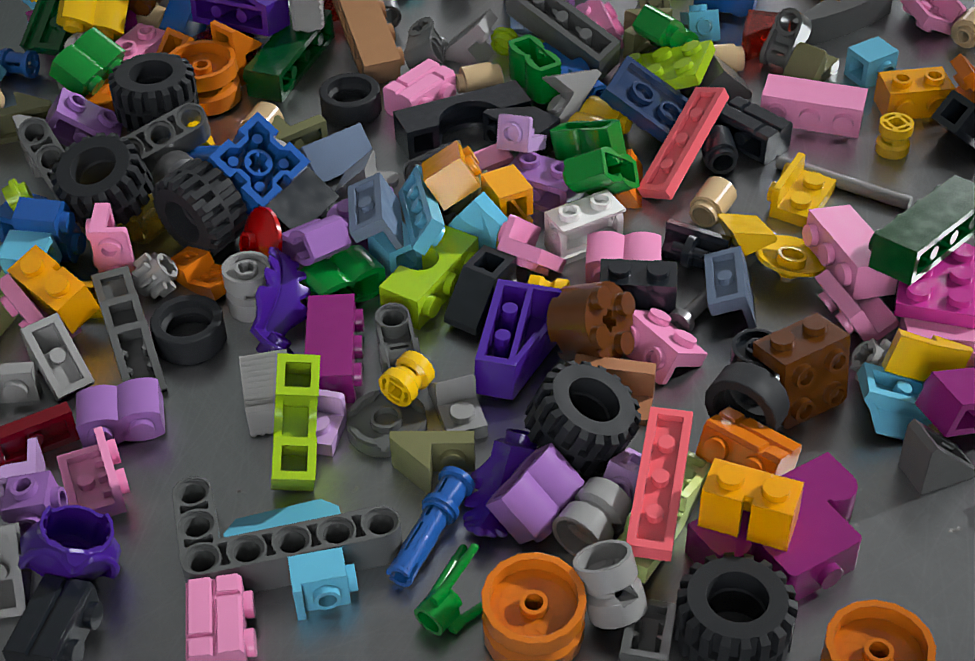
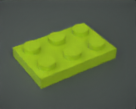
[624,39,716,90]

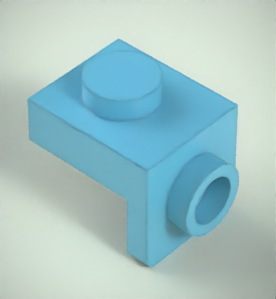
[680,4,720,42]

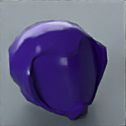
[17,505,122,581]

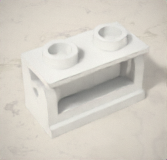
[544,189,626,265]

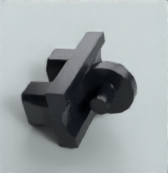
[661,219,732,269]

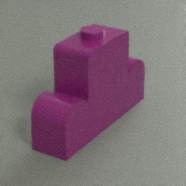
[685,452,862,601]

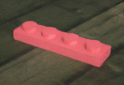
[637,87,729,200]
[626,406,693,562]

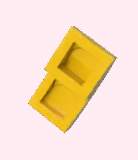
[882,328,974,382]

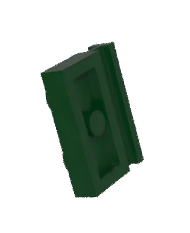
[20,0,73,56]

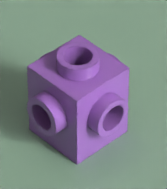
[0,470,68,537]

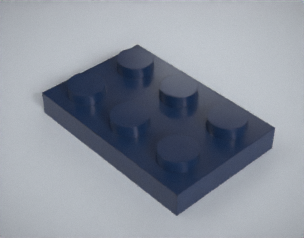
[600,55,688,143]

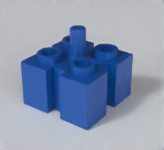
[207,112,311,216]

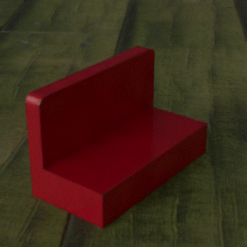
[0,401,80,466]

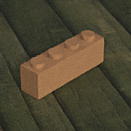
[332,0,405,84]

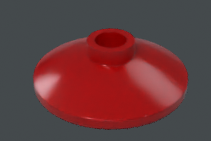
[239,207,282,257]

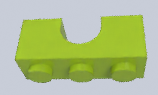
[379,225,479,330]
[271,353,320,491]

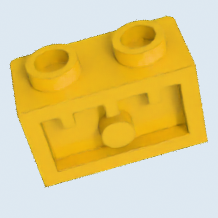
[767,152,836,227]

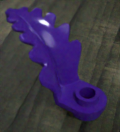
[250,247,310,354]
[462,428,538,538]

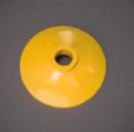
[755,235,826,279]

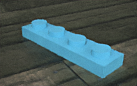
[398,164,445,256]

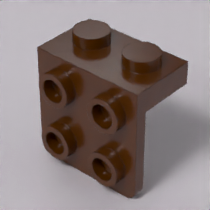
[753,313,850,429]

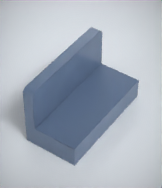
[299,123,377,182]
[348,172,404,250]
[704,246,757,329]

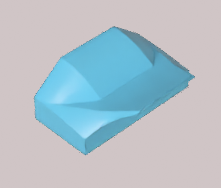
[447,191,508,249]
[857,362,932,441]

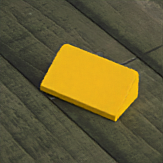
[717,213,778,256]

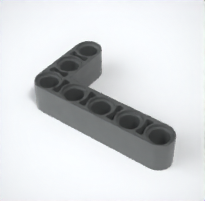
[18,103,211,201]
[172,476,403,593]

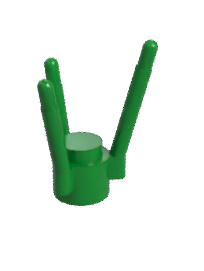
[414,543,482,636]

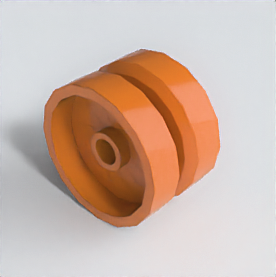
[169,40,242,117]
[481,552,587,661]
[820,599,936,661]

